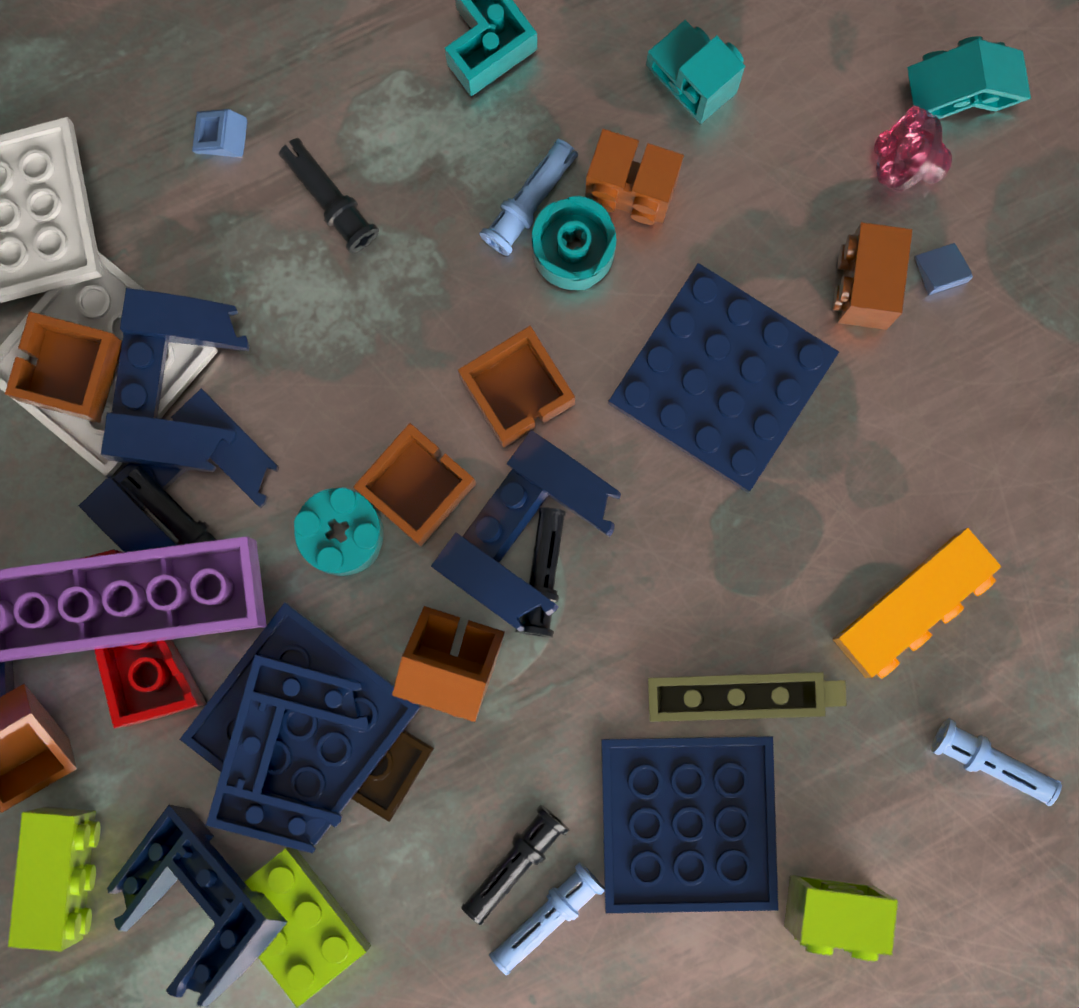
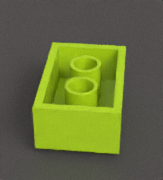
[8,807,101,951]
[244,847,371,1008]
[784,875,898,961]

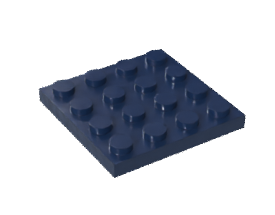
[608,263,839,493]
[179,602,422,845]
[601,736,778,914]

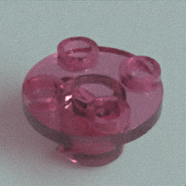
[874,106,952,191]

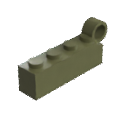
[648,672,847,722]

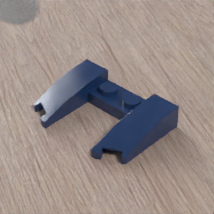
[101,288,250,472]
[78,388,279,553]
[431,430,621,631]
[206,653,368,853]
[107,805,287,1007]

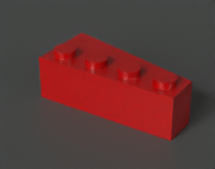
[79,549,207,728]

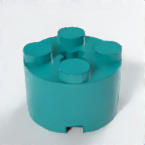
[532,196,617,290]
[294,488,384,576]

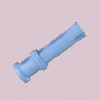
[479,139,578,256]
[931,718,1062,806]
[489,862,605,975]

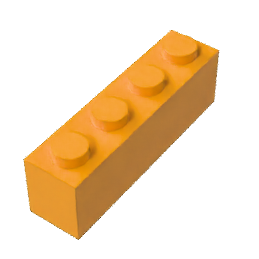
[832,528,1002,679]

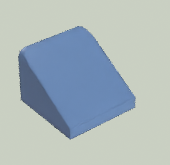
[192,109,247,157]
[915,243,973,296]

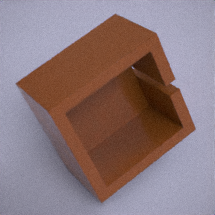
[585,129,684,225]
[832,222,913,330]
[5,311,122,423]
[458,326,575,448]
[353,423,476,547]
[392,606,505,722]
[0,683,77,813]

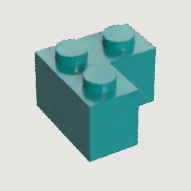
[444,0,537,97]
[646,20,745,125]
[907,36,1031,120]

